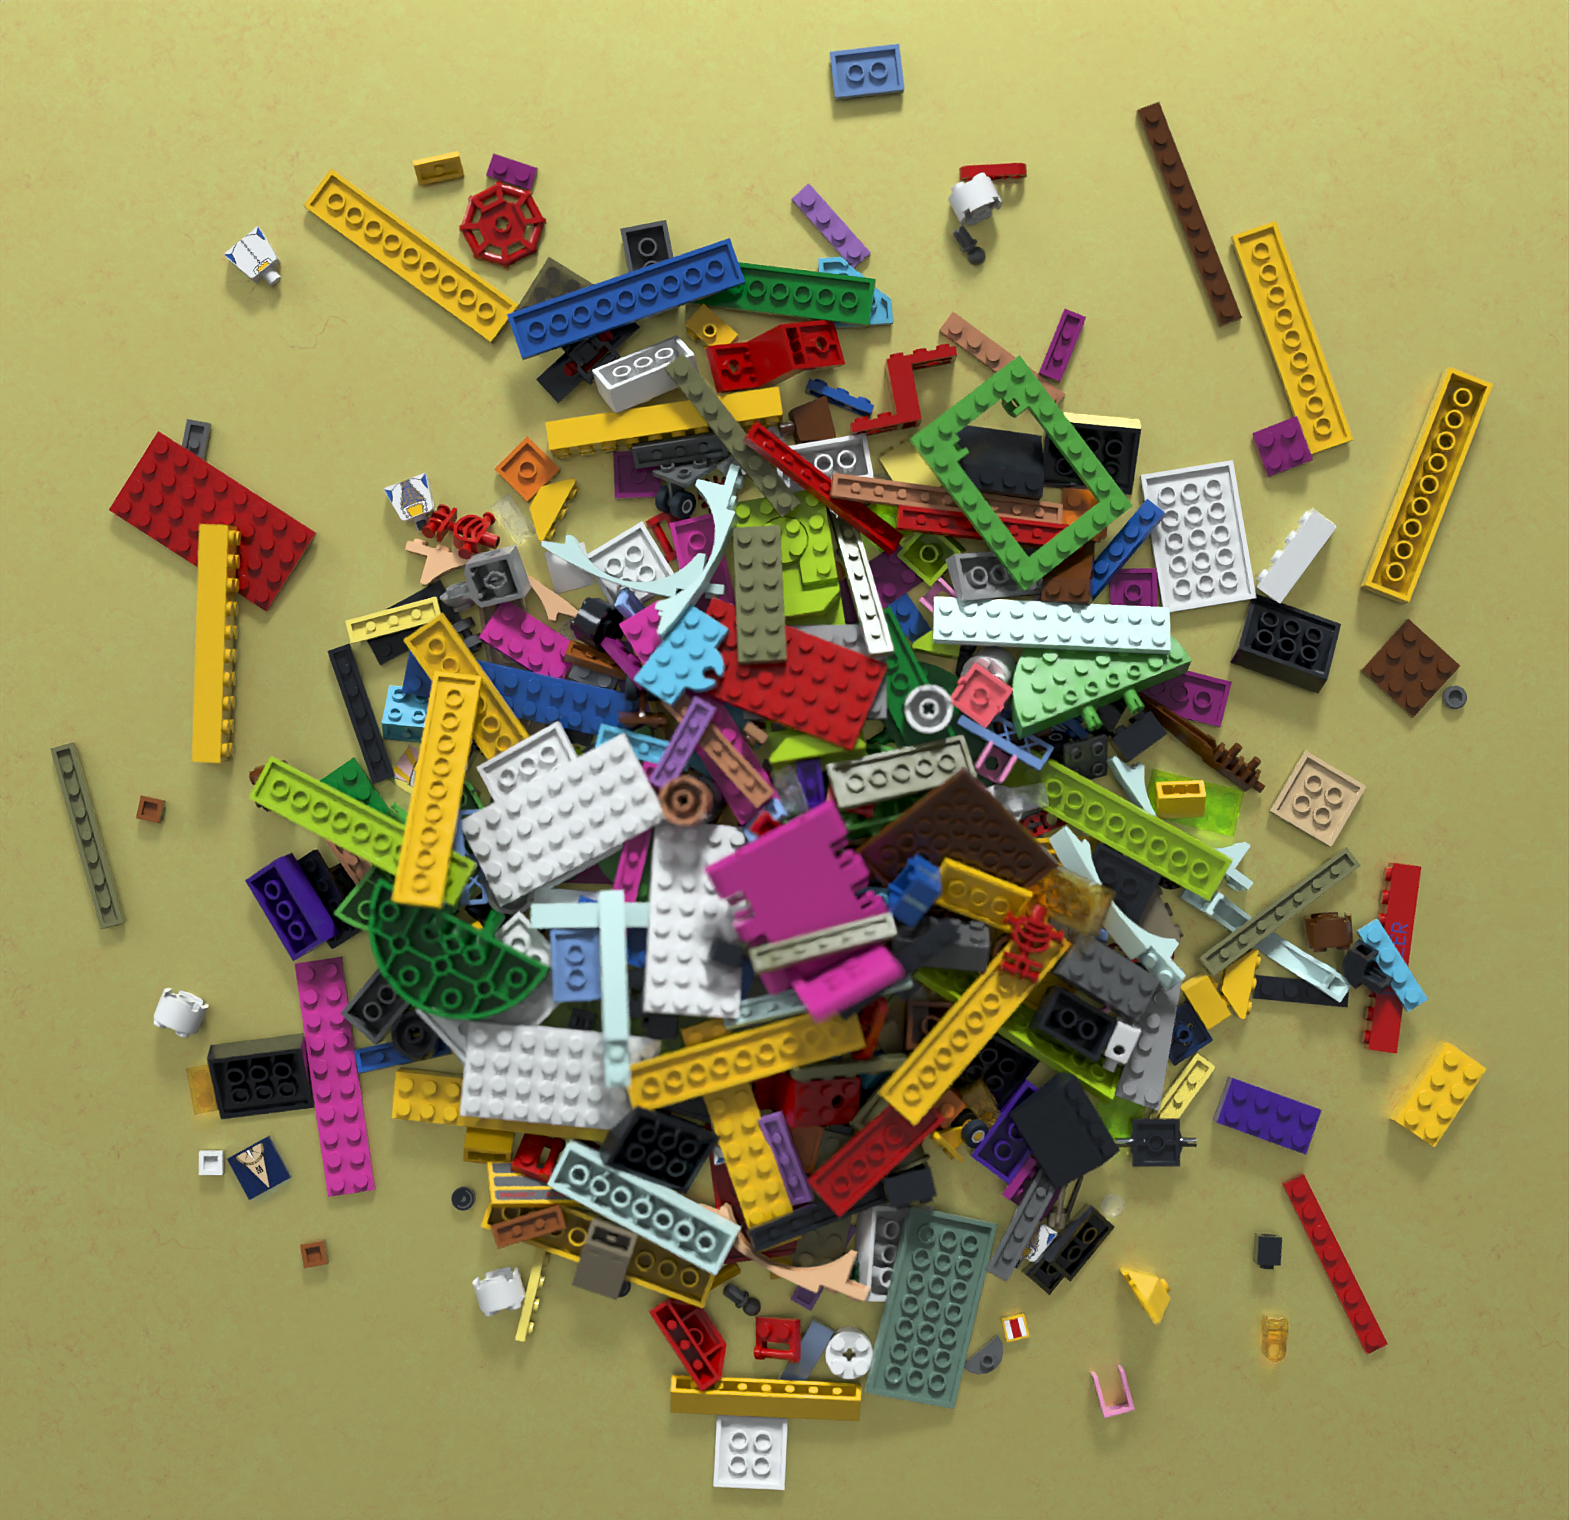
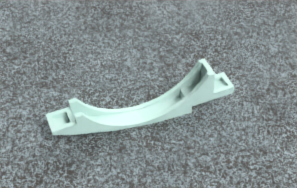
[655,464,745,641]
[541,535,727,599]
[1106,756,1254,892]
[1049,826,1185,991]
[1179,888,1351,1002]
[599,890,630,1087]
[530,903,649,930]

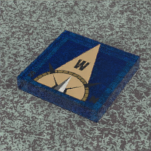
[227,1135,292,1200]

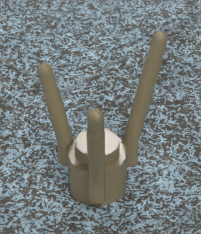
[1045,1176,1084,1229]

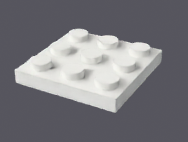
[586,521,674,606]
[713,1415,788,1490]

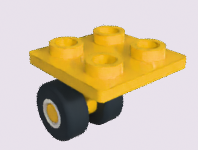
[928,1108,990,1163]

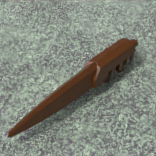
[1137,692,1265,793]

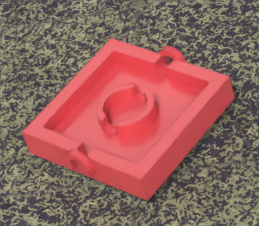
[950,662,1013,728]

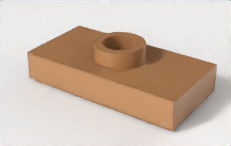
[741,722,768,746]

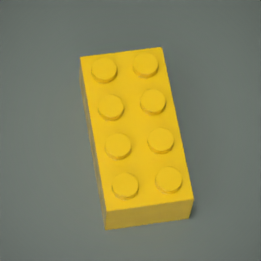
[1389,1041,1487,1147]

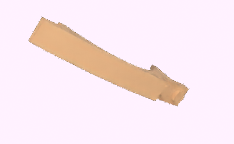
[405,539,578,623]
[699,1202,871,1302]

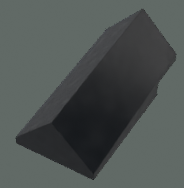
[1021,1203,1115,1295]

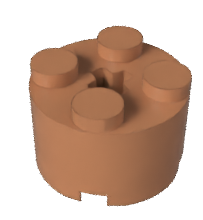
[659,776,713,827]

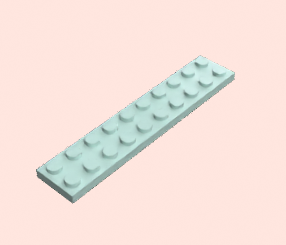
[933,597,1171,654]

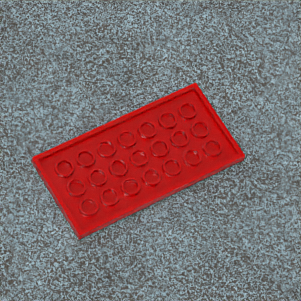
[109,431,317,612]
[698,597,888,752]

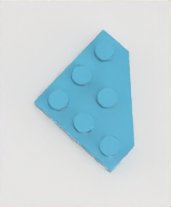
[818,257,893,329]

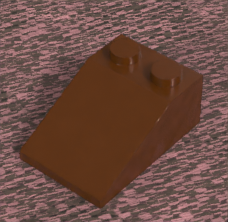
[1041,540,1095,606]

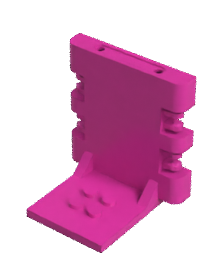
[703,800,904,1022]

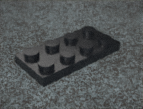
[367,580,462,666]

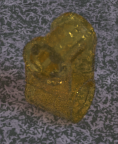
[959,1078,999,1125]
[1261,1315,1289,1362]

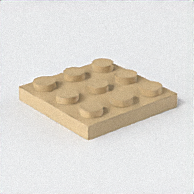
[1269,751,1367,847]

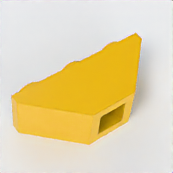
[529,478,579,542]
[1218,949,1261,1019]

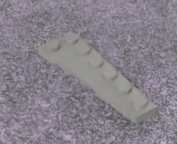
[1115,968,1184,1111]

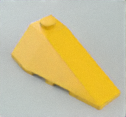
[1119,1267,1171,1324]

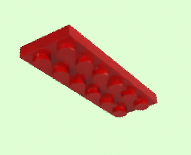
[807,1104,945,1217]

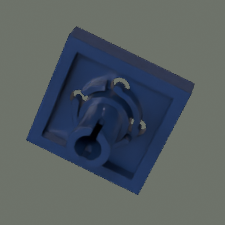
[1169,1001,1213,1066]

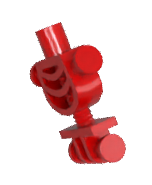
[422,504,500,560]
[998,904,1064,984]

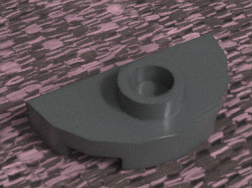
[964,1335,1003,1374]

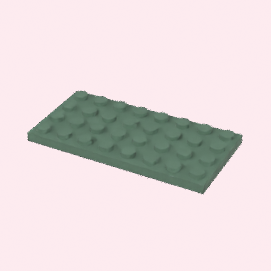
[864,1205,997,1409]

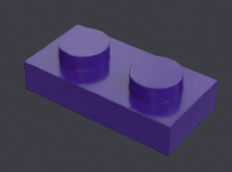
[796,758,825,810]

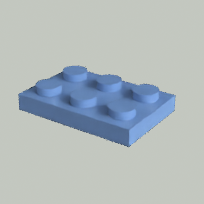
[830,44,905,100]
[550,928,602,1003]

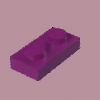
[486,153,538,191]

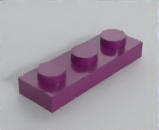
[1038,309,1086,383]
[600,637,648,691]

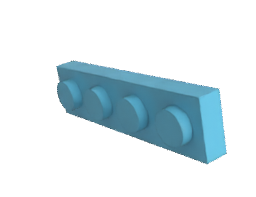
[595,724,693,772]
[1356,919,1428,1012]

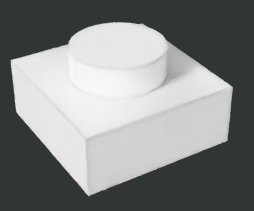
[199,1150,224,1175]

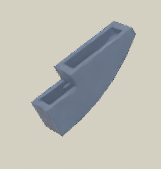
[779,1318,834,1381]

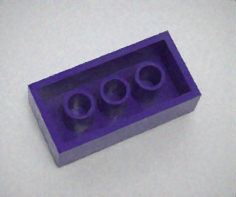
[245,852,340,961]
[1213,1076,1322,1154]
[969,1079,1039,1184]

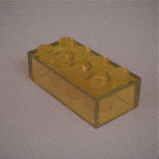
[1027,864,1116,936]

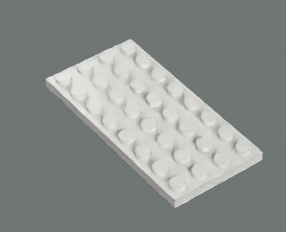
[462,733,667,907]
[643,820,749,1019]
[460,1019,661,1130]

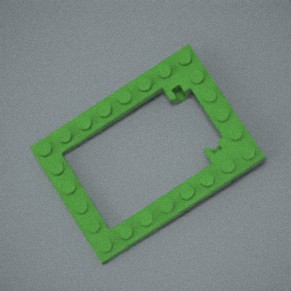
[909,355,1133,591]

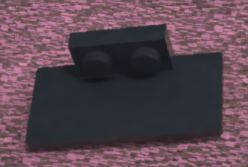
[297,849,362,949]

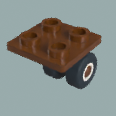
[618,674,667,728]

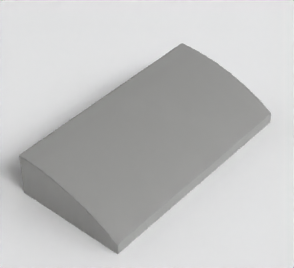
[946,548,1042,601]

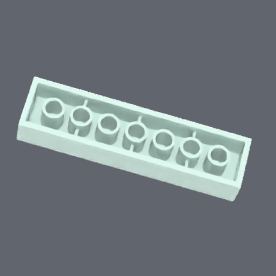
[547,1138,741,1275]

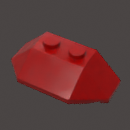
[649,1298,727,1392]

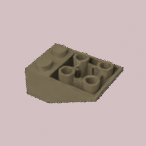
[572,1217,639,1300]

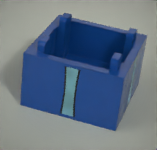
[887,855,941,927]

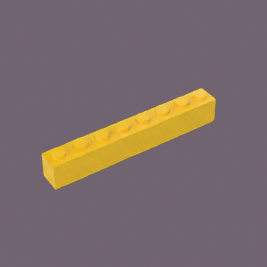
[670,1375,861,1421]

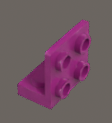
[1002,1156,1068,1222]

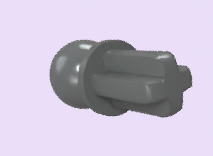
[953,226,986,265]
[955,645,977,678]
[723,1283,761,1316]

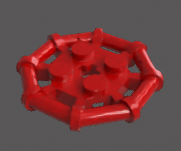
[459,181,547,268]

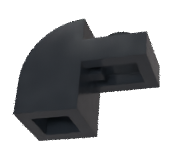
[1085,698,1127,737]
[1342,939,1393,995]

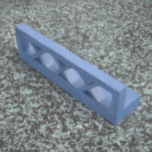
[957,713,1054,772]
[453,809,488,906]

